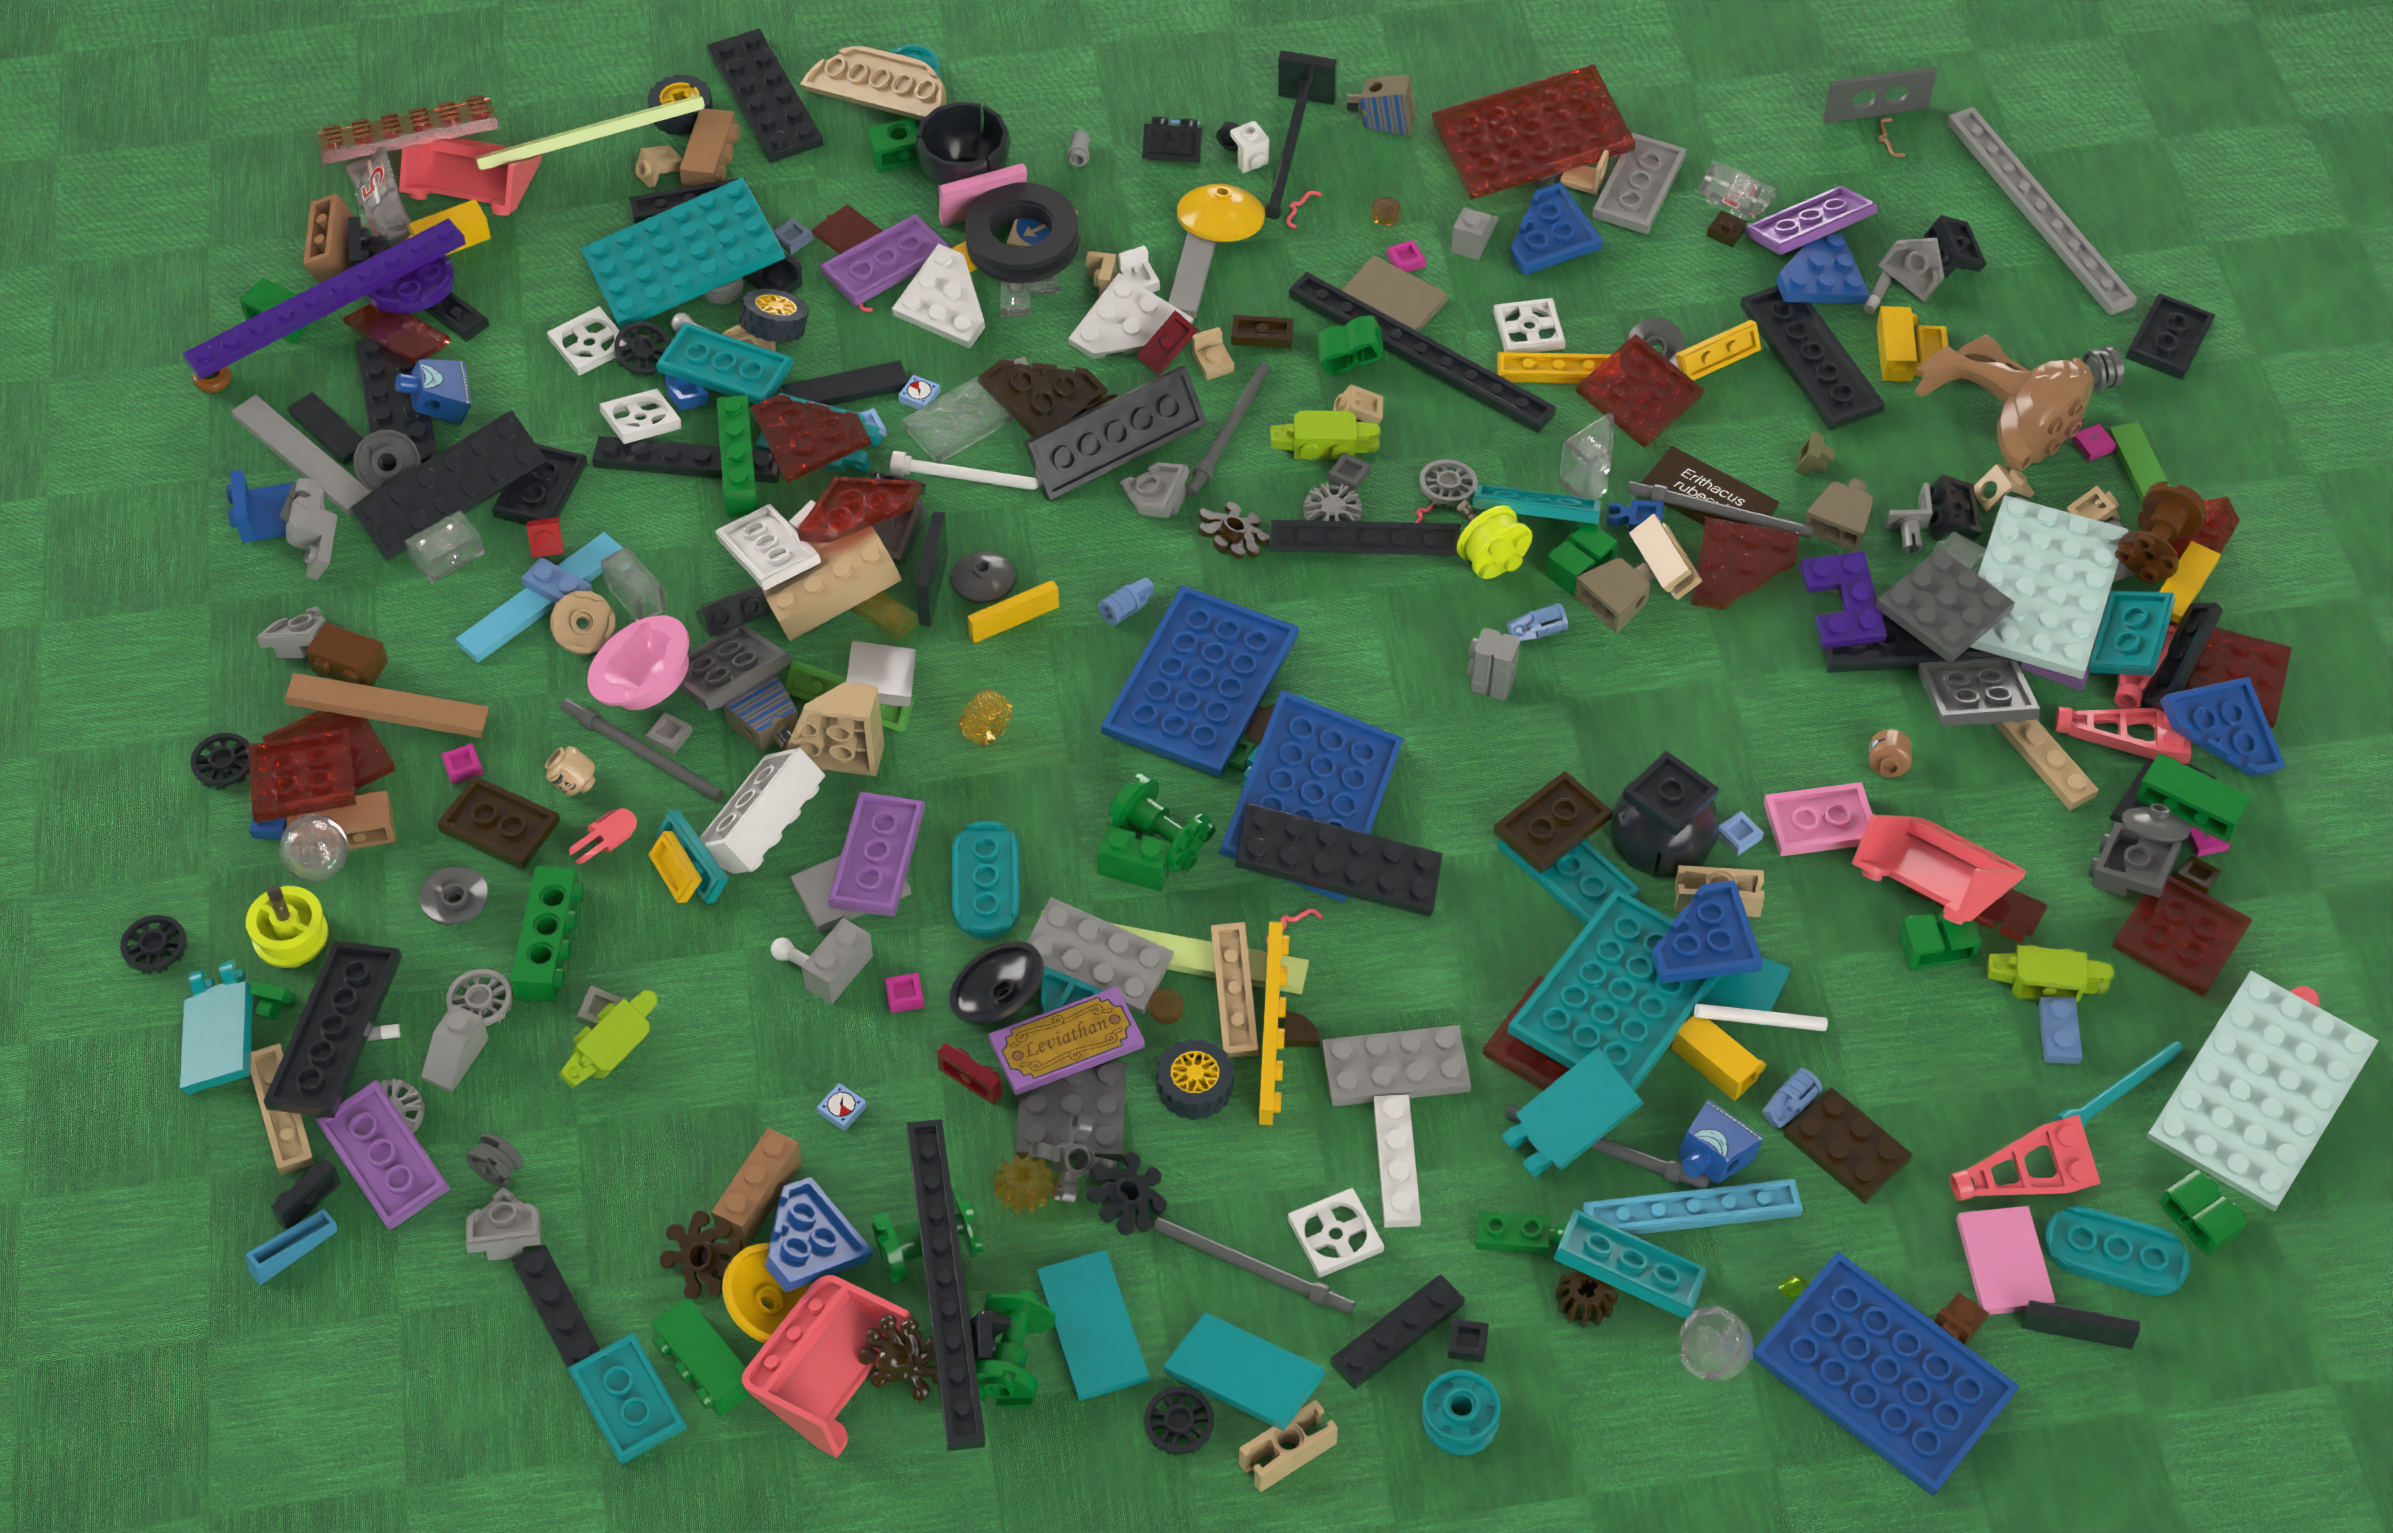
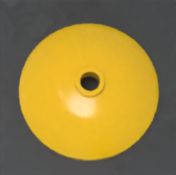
[1177,184,1265,242]
[722,1243,813,1343]

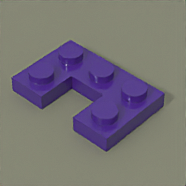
[1800,551,1887,649]

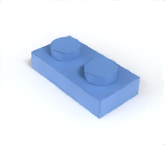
[521,557,593,604]
[2038,996,2082,1064]

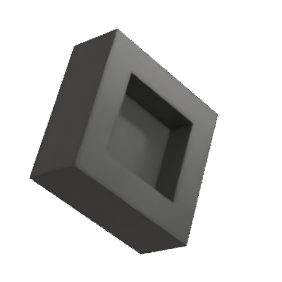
[1328,453,1371,492]

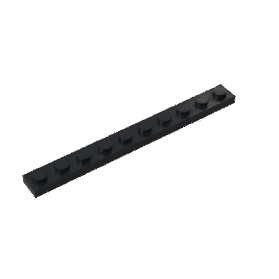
[1289,272,1556,433]
[906,1119,986,1451]

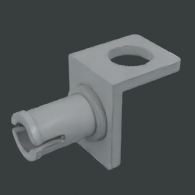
[1885,483,1933,554]

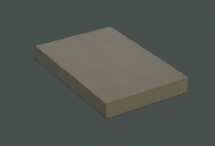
[1342,255,1448,332]

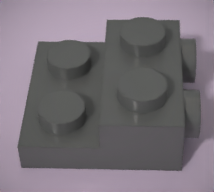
[853,485,928,564]
[2089,822,2182,898]

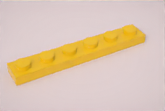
[1259,922,1289,1126]

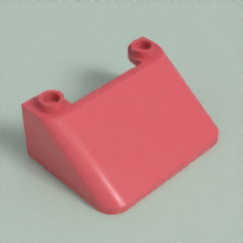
[399,135,542,216]
[1852,814,2026,925]
[742,1275,923,1458]

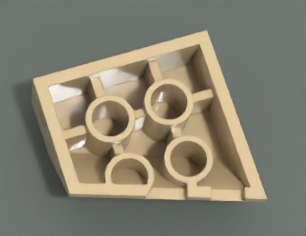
[785,682,884,776]

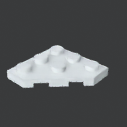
[892,243,985,349]
[1068,273,1194,359]

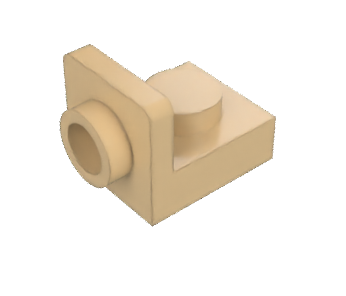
[635,145,683,188]
[1086,251,1117,298]
[1192,327,1234,381]
[1333,384,1383,424]
[2066,485,2120,522]

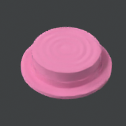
[587,615,689,710]

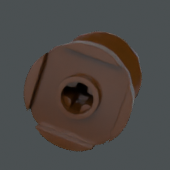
[2115,481,2207,584]

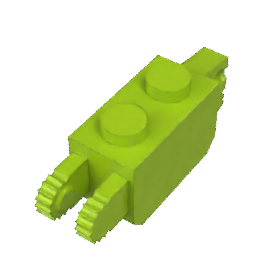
[1270,411,1381,460]
[1987,945,2115,1003]
[558,989,658,1089]

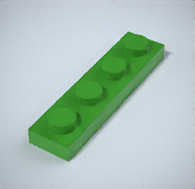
[785,661,914,732]

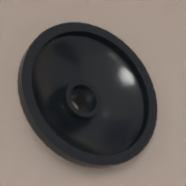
[950,941,1044,1025]

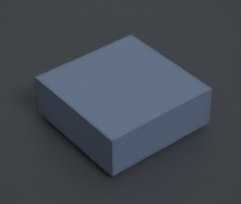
[773,218,813,255]

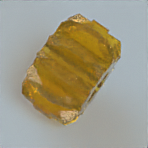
[958,688,1013,747]
[994,1153,1054,1215]

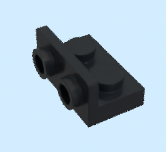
[1142,116,1204,163]
[1924,215,1987,278]
[348,216,385,267]
[742,252,803,294]
[1929,474,1982,541]
[696,584,770,636]
[969,1311,1011,1361]

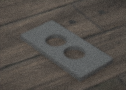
[1823,66,1937,123]

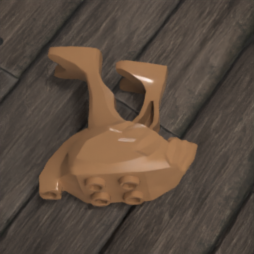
[1915,334,2095,472]

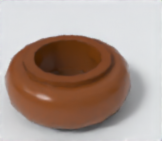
[193,366,231,393]

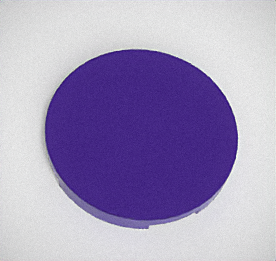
[366,255,455,313]

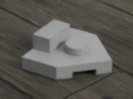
[1878,238,1944,302]
[1120,462,1190,518]
[257,606,327,659]
[466,1187,541,1261]

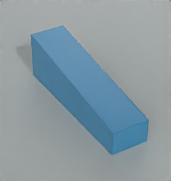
[245,1209,337,1285]

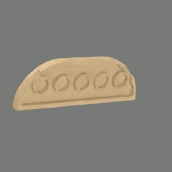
[800,46,947,120]

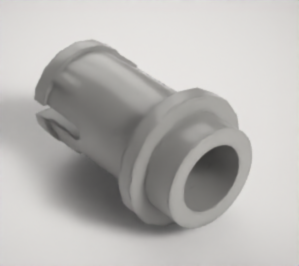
[1067,130,1091,167]

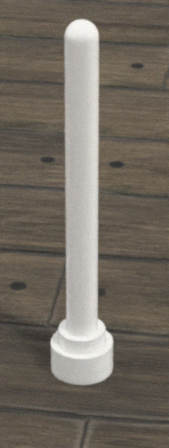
[890,450,1039,490]

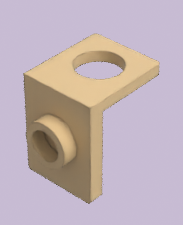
[1560,150,1609,195]
[1974,464,2035,512]

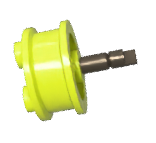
[1456,499,1532,579]
[246,886,329,968]

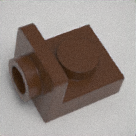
[1934,1292,1989,1346]

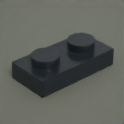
[271,1158,342,1230]

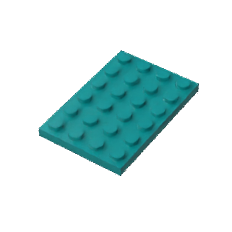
[580,177,786,330]
[1507,888,1721,1092]

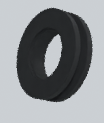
[965,183,1079,284]

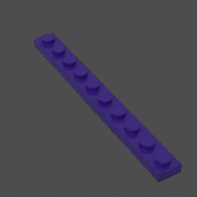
[182,218,466,379]

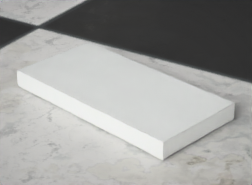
[715,504,822,590]

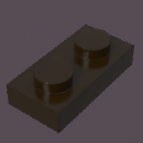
[1231,315,1294,349]

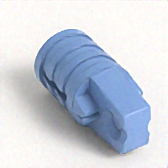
[1098,577,1154,626]
[1507,603,1568,641]
[1762,1068,1823,1128]

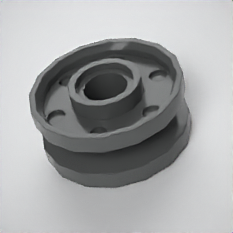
[354,430,422,493]

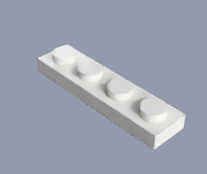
[1373,1095,1421,1228]

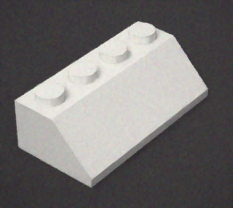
[700,747,826,874]

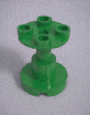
[1107,773,1216,872]
[870,1188,984,1285]
[975,1290,1057,1409]

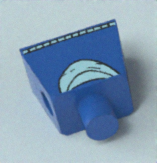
[395,359,472,425]
[1678,1100,1764,1183]

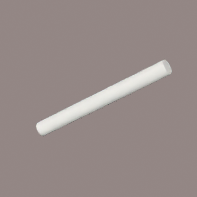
[1694,1004,1828,1031]

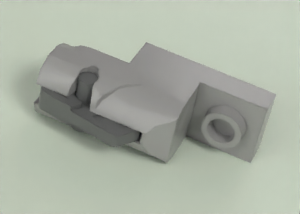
[279,478,338,581]

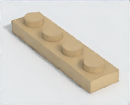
[1994,720,2099,811]
[1211,922,1259,1058]
[250,1043,315,1176]

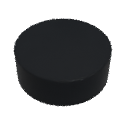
[1216,122,1239,151]

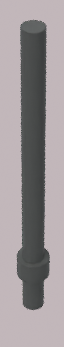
[1185,363,1271,497]
[1627,481,1814,539]
[560,698,723,802]
[1505,1104,1710,1189]
[1154,1217,1356,1315]

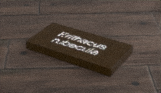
[1641,446,1779,547]

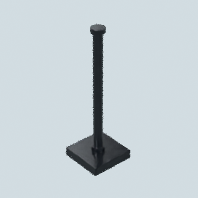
[1264,50,1337,219]

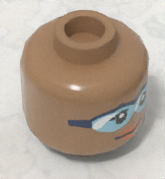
[1869,729,1912,778]

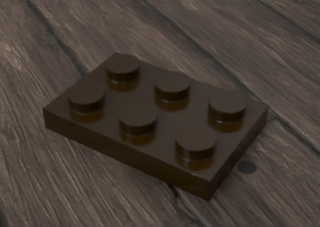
[1493,771,1613,874]
[437,776,560,870]
[1783,1087,1913,1204]

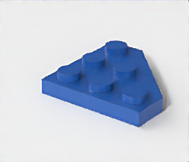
[1510,182,1603,276]
[1776,234,1870,304]
[2160,677,2286,777]
[1652,880,1763,984]
[765,1177,874,1292]

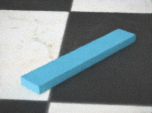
[456,532,626,663]
[1583,1179,1803,1235]

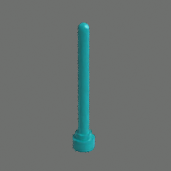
[2054,1041,2184,1131]

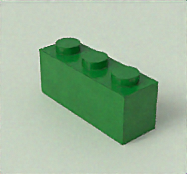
[2136,753,2252,844]
[652,1298,751,1417]

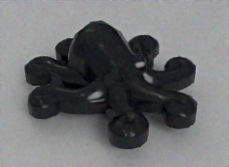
[1086,1152,1167,1236]

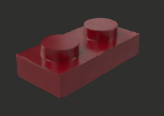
[1135,310,1198,377]
[937,1042,1002,1105]

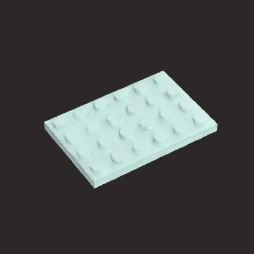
[1970,495,2129,679]
[2147,971,2379,1212]

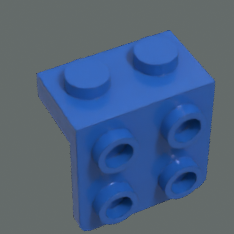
[226,469,296,543]

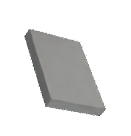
[846,641,916,707]
[790,856,911,933]

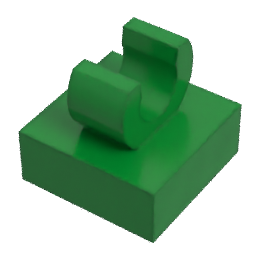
[249,980,297,1021]

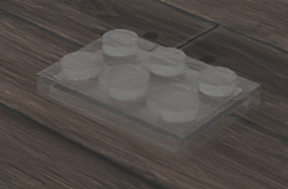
[902,377,1013,464]

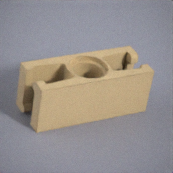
[1629,514,1702,600]
[1675,865,1764,917]
[1239,1400,1338,1492]

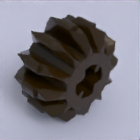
[1554,1268,1618,1329]

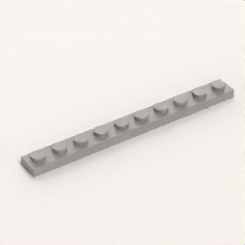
[1947,107,2137,316]

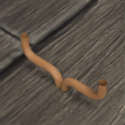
[1878,117,1905,158]

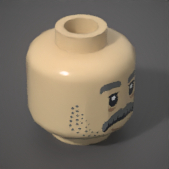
[545,747,596,796]

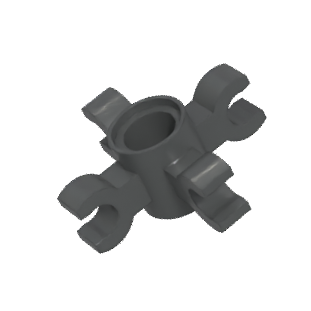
[1029,1115,1117,1203]

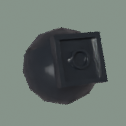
[915,101,1011,206]
[1611,750,1719,878]

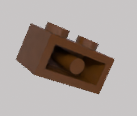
[306,623,388,686]

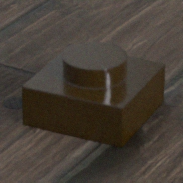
[1707,210,1748,248]
[2174,855,2222,898]

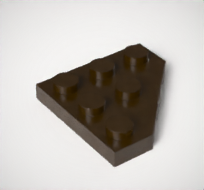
[978,359,1108,437]

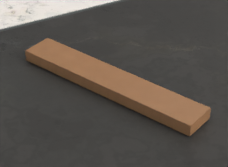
[285,673,489,738]

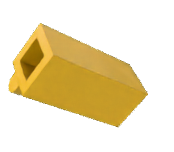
[408,199,491,255]
[1876,306,1922,382]
[1672,1015,1767,1101]

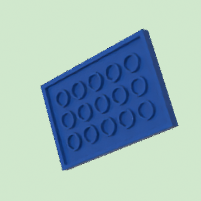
[1101,585,1299,778]
[1218,690,1404,903]
[1751,1251,2020,1497]

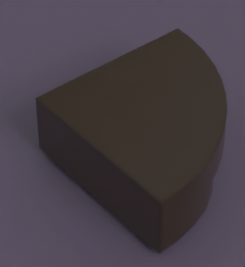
[1284,1011,1320,1047]

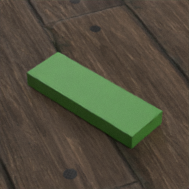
[2108,422,2171,503]

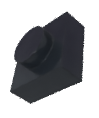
[1447,1318,1489,1363]

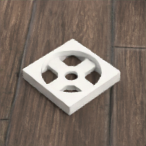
[1493,298,1565,353]
[547,306,630,376]
[600,389,681,444]
[1288,1188,1384,1278]

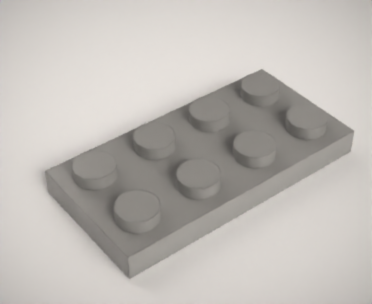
[1592,133,1687,235]
[1027,897,1174,1015]
[1321,1025,1471,1107]

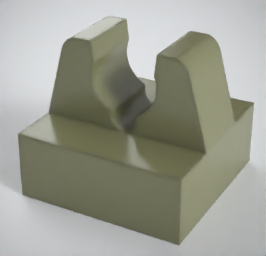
[1795,431,1835,476]

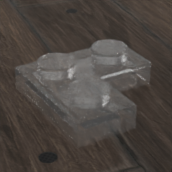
[1001,272,1061,317]

